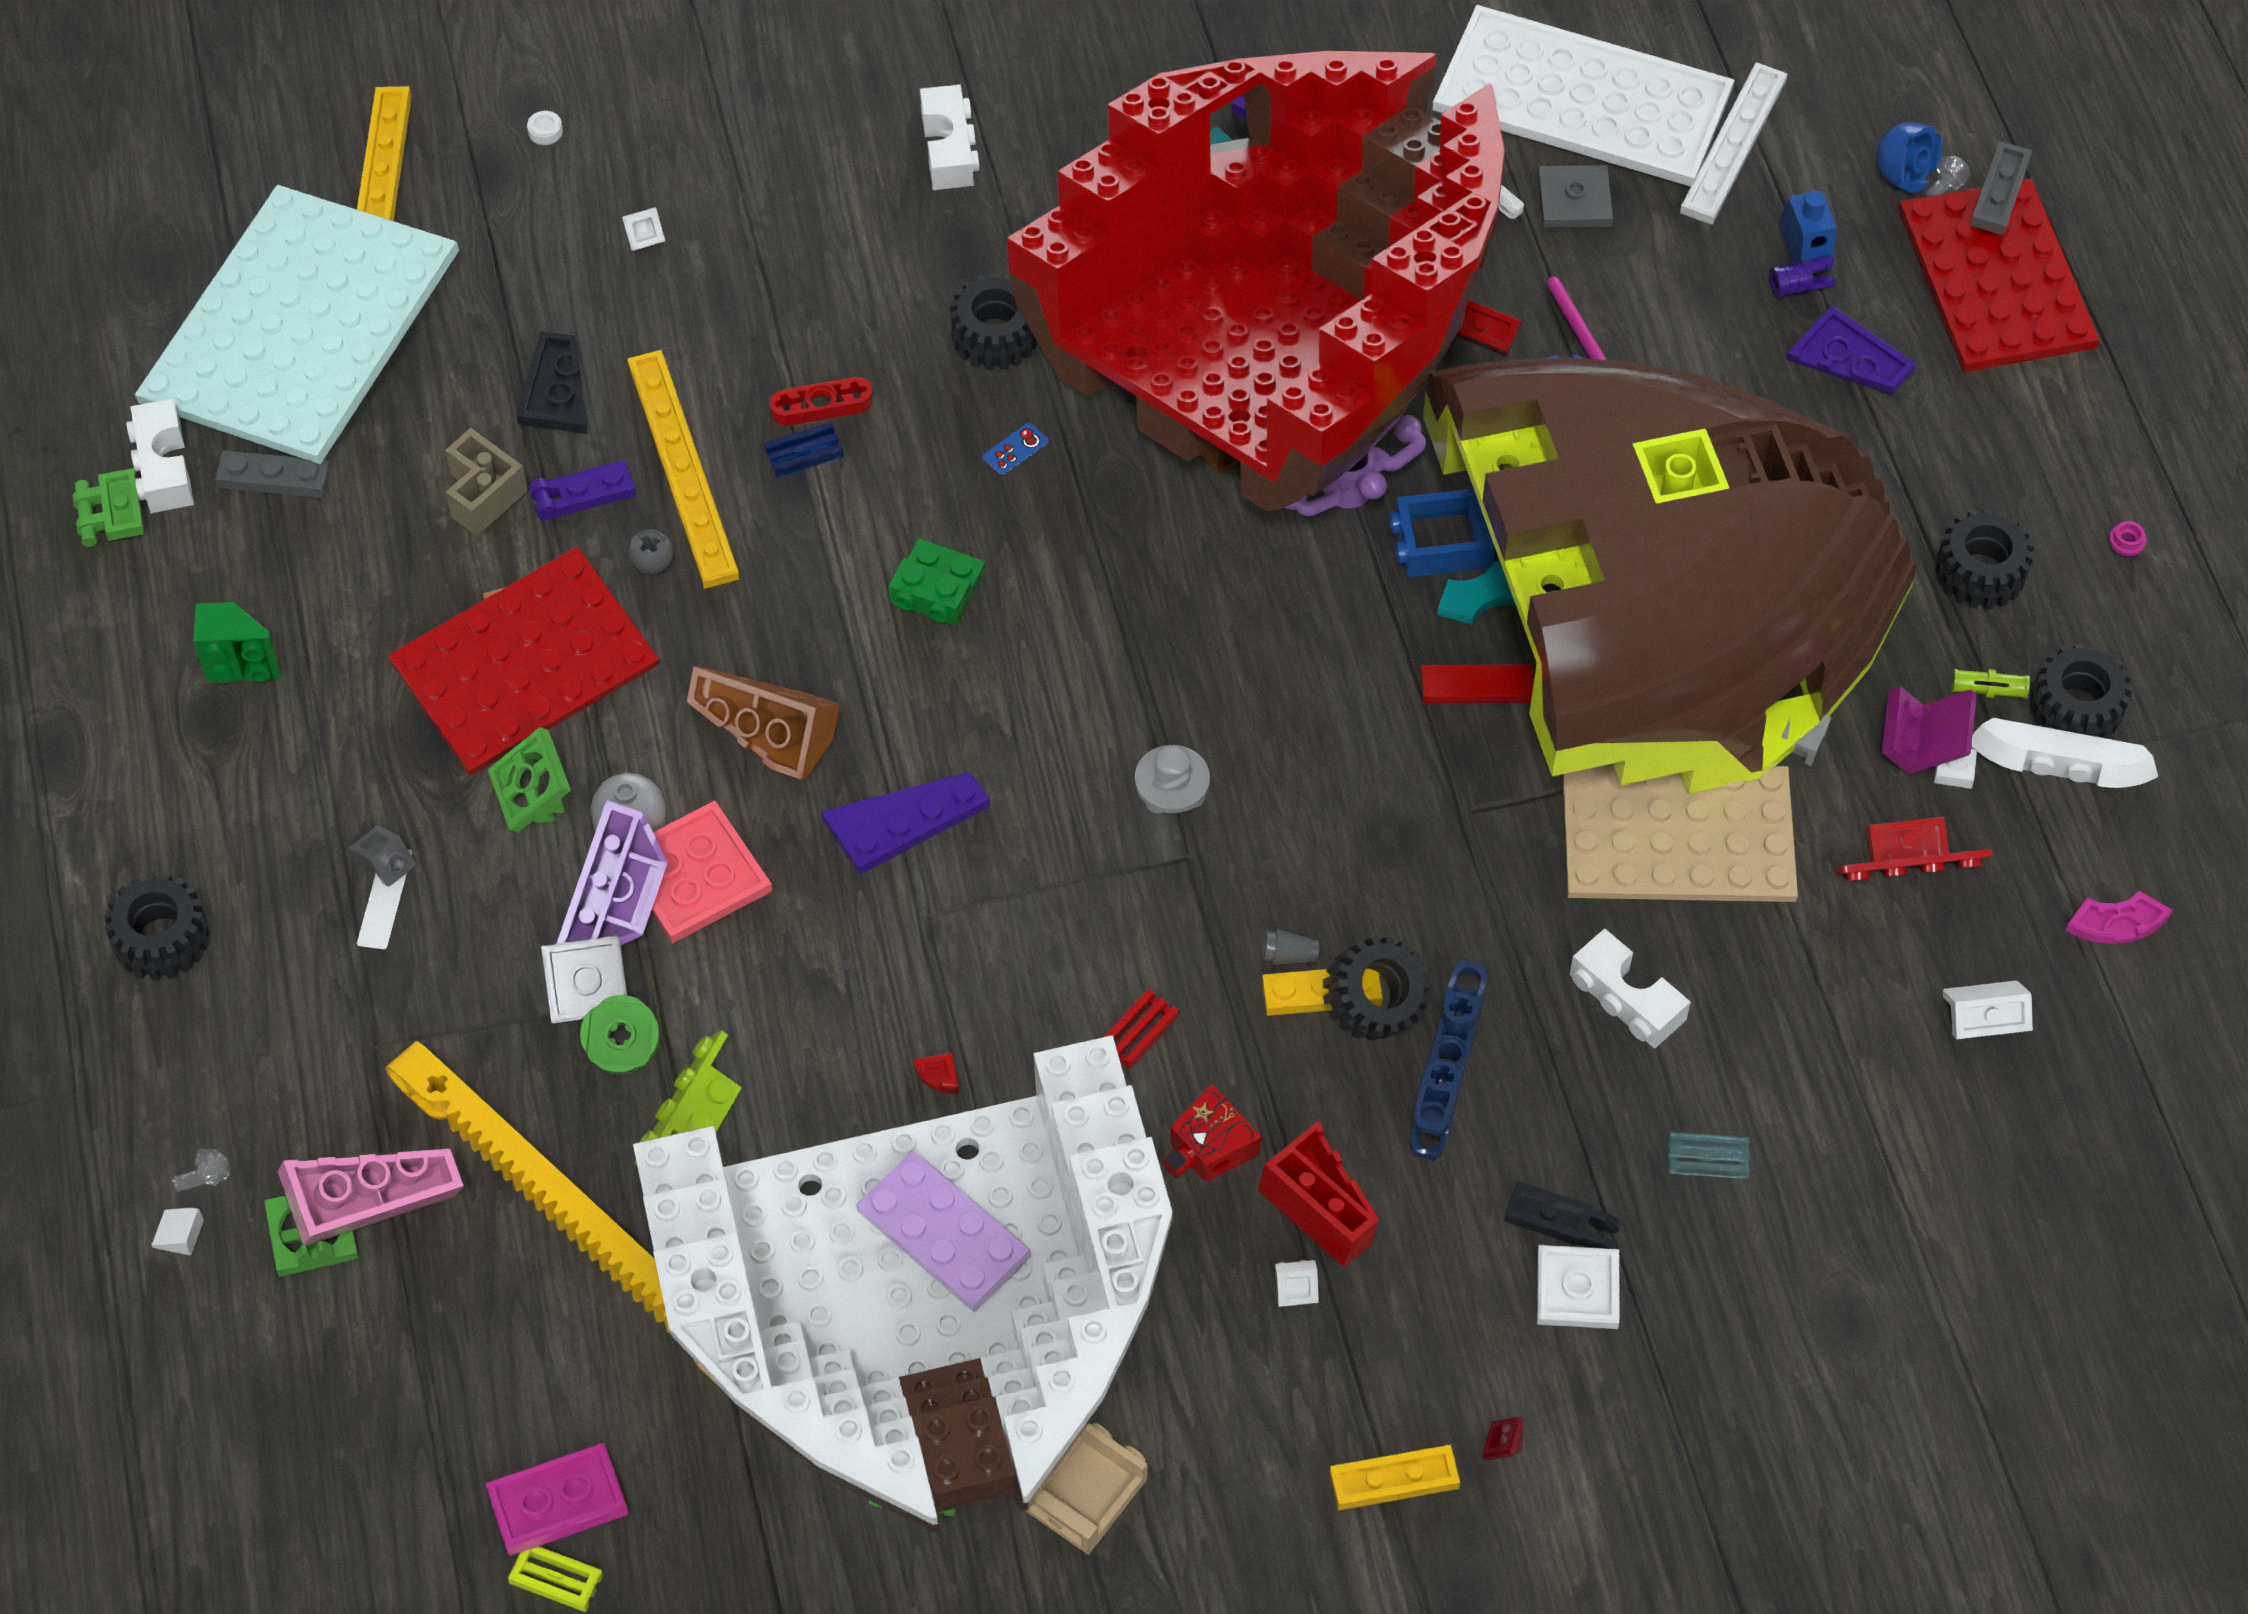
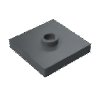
[1538,165,1613,228]

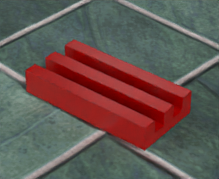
[1104,989,1179,1069]

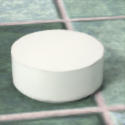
[527,111,563,145]

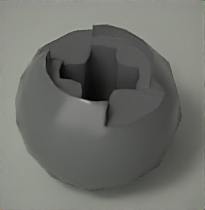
[628,529,674,575]

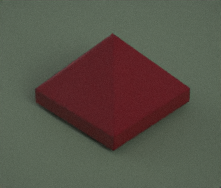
[1482,1416,1524,1461]

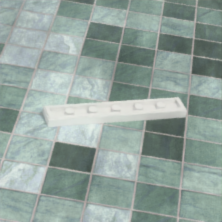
[1680,62,1787,225]

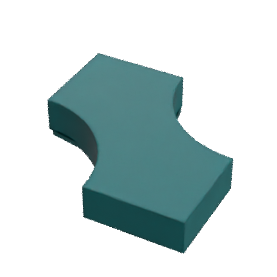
[1437,561,1516,625]

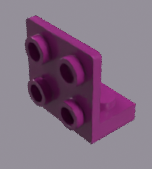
[1882,686,1977,774]

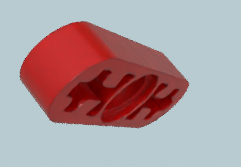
[770,377,873,426]

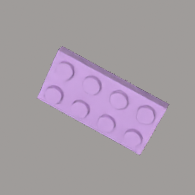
[856,1150,1031,1312]

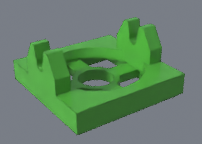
[487,727,571,833]
[264,1194,359,1277]

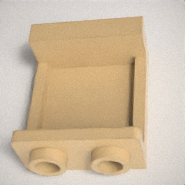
[1026,1423,1147,1555]

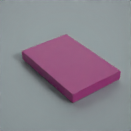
[485,1443,629,1556]

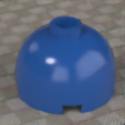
[1876,122,1942,193]

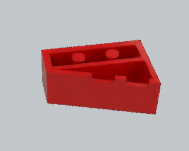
[1257,1121,1379,1267]

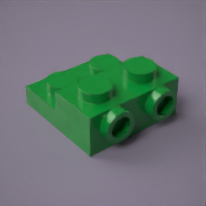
[889,538,986,626]

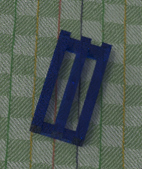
[764,422,844,478]

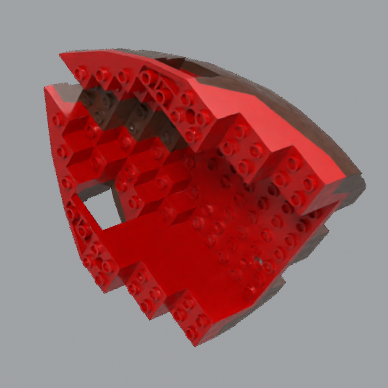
[1007,51,1505,512]

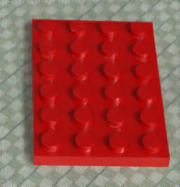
[1898,179,2100,372]
[388,546,659,776]

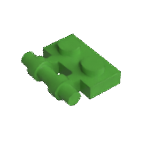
[72,468,145,547]

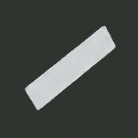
[357,850,412,949]

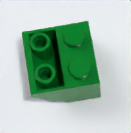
[193,602,281,683]

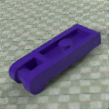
[528,460,636,520]

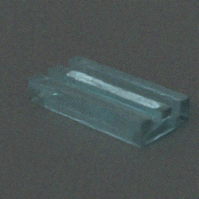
[1668,1132,1750,1179]

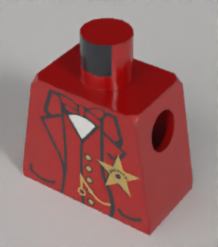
[1162,1084,1261,1181]

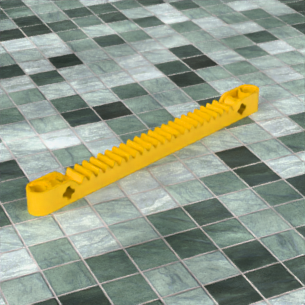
[385,1041,718,1385]

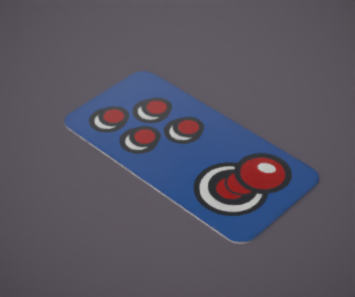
[983,423,1049,475]

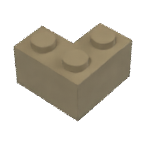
[445,428,528,536]

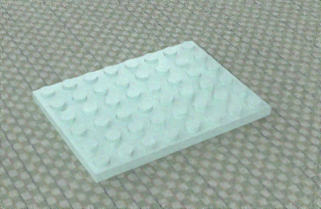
[135,185,459,465]

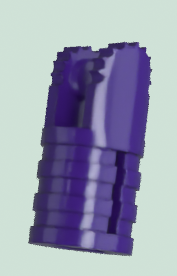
[1769,255,1836,298]

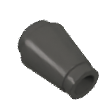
[1261,927,1319,966]

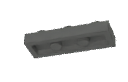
[1970,141,2033,235]
[215,450,331,498]

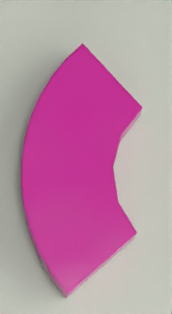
[2065,891,2173,944]

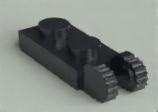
[1504,1181,1622,1249]

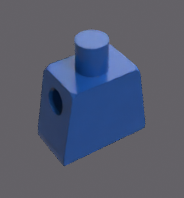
[1778,191,1837,273]

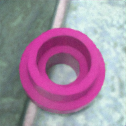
[2109,521,2146,556]

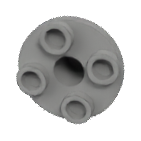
[1135,745,1210,813]

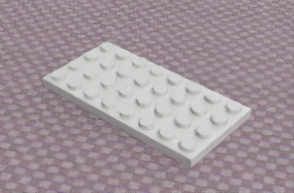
[1433,5,1734,186]

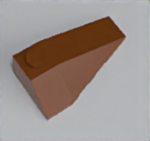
[687,666,840,780]

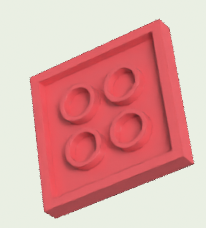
[651,801,772,944]

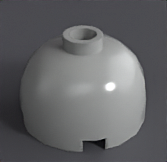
[591,772,667,832]

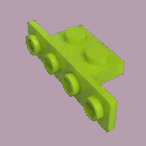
[634,1030,742,1165]

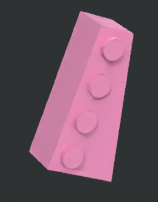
[278,1149,463,1245]

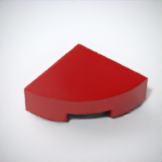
[914,1053,959,1094]

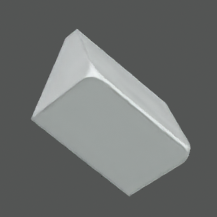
[152,1208,204,1256]

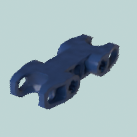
[1410,960,1488,1161]

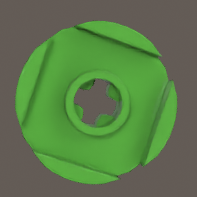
[580,995,660,1075]

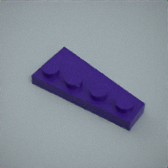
[821,772,990,875]

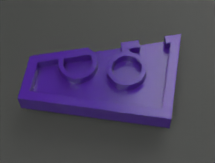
[1787,306,1916,394]

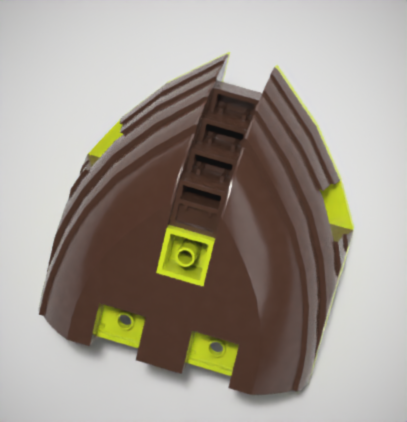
[1423,358,1915,794]

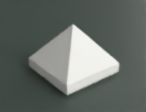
[622,207,665,251]

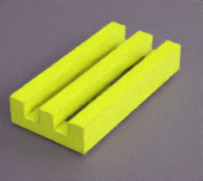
[508,1546,603,1612]

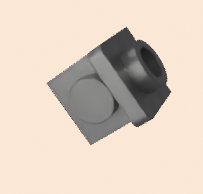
[348,825,416,887]

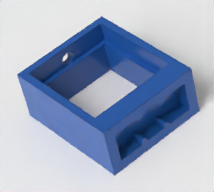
[1389,489,1495,577]

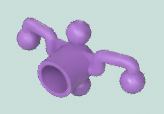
[1285,415,1426,516]

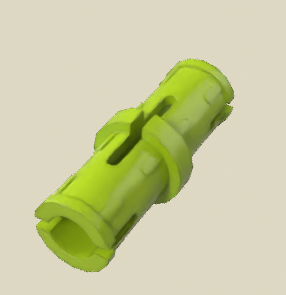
[1951,669,2030,699]

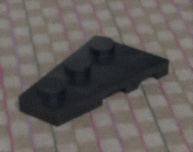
[516,331,588,434]

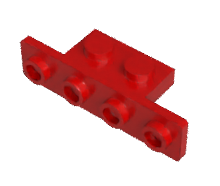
[1835,817,1992,881]

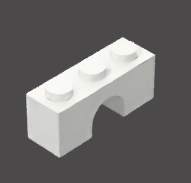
[920,85,979,190]
[127,398,194,513]
[1569,928,1691,1049]

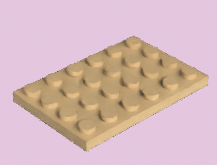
[1563,764,1798,902]

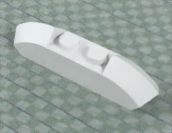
[1972,718,2158,788]

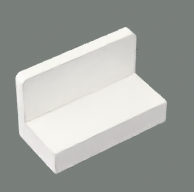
[1943,981,2033,1039]

